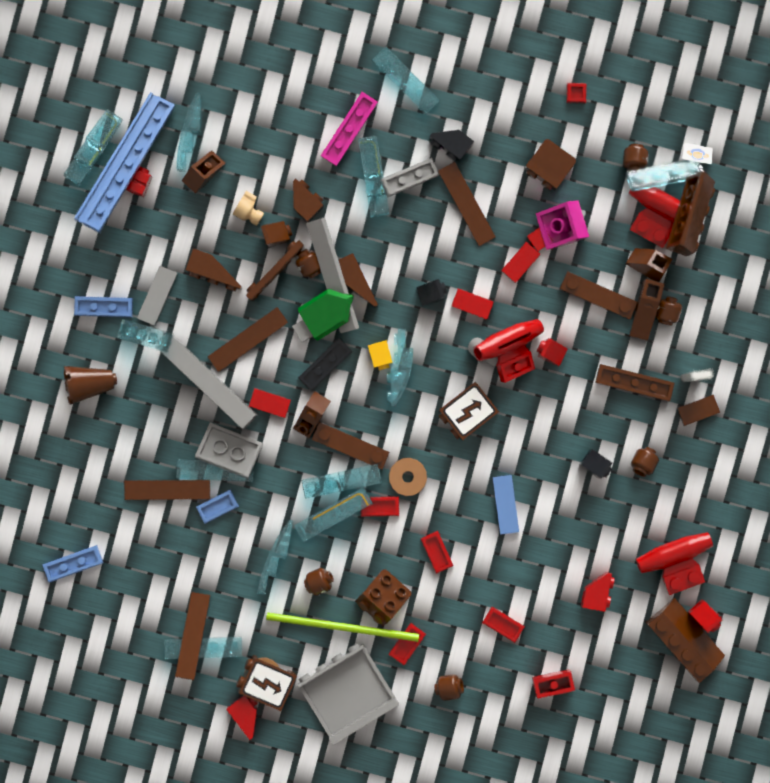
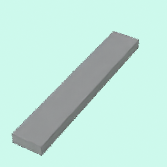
[306,217,359,333]

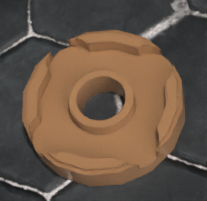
[389,458,427,496]

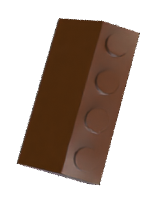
[666,171,715,256]
[646,598,725,683]

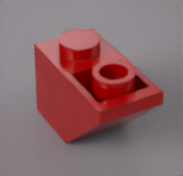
[536,338,568,367]
[581,572,614,612]
[688,599,723,633]

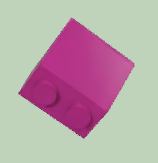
[536,201,589,250]

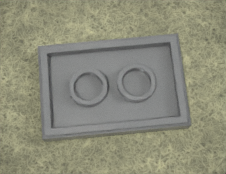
[195,422,263,479]

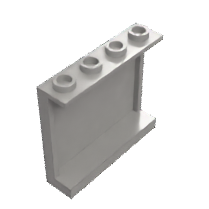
[297,643,399,745]

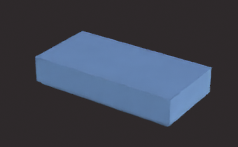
[196,489,239,524]

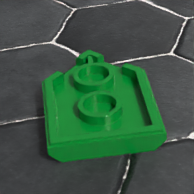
[298,289,354,341]

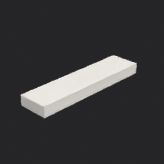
[681,370,712,382]

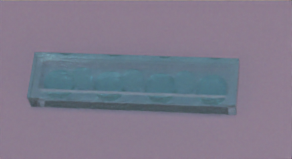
[372,47,440,114]
[626,160,704,191]
[117,319,173,353]
[176,459,254,482]
[164,637,242,659]

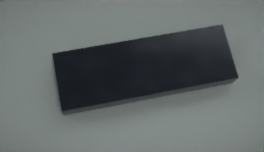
[298,338,352,392]

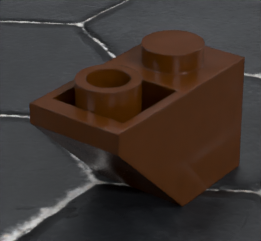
[293,179,324,223]
[626,248,673,282]
[293,391,331,438]

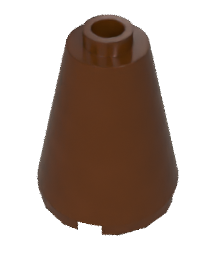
[64,366,117,405]

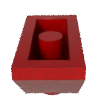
[226,695,258,740]

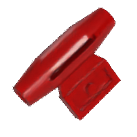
[628,180,680,248]
[473,319,544,383]
[636,532,713,595]

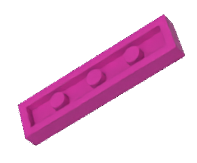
[320,92,378,167]

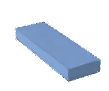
[74,296,133,318]
[492,475,519,534]
[42,545,104,583]

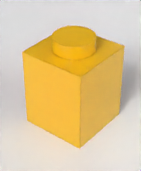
[368,340,393,371]

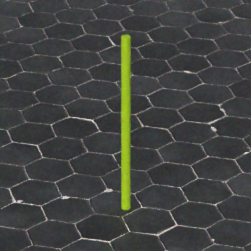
[266,612,419,642]

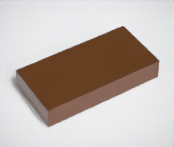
[677,395,720,426]

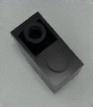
[429,130,474,162]
[416,279,447,307]
[579,449,613,479]

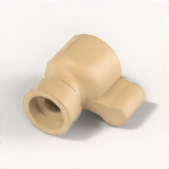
[232,191,264,226]

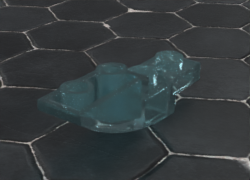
[387,329,413,406]
[301,464,382,499]

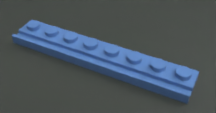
[74,92,175,233]

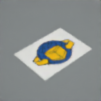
[683,143,712,164]

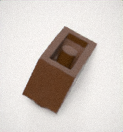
[182,150,225,194]
[261,221,293,248]

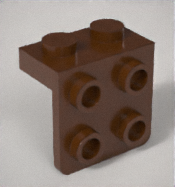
[524,139,576,191]
[355,569,412,627]

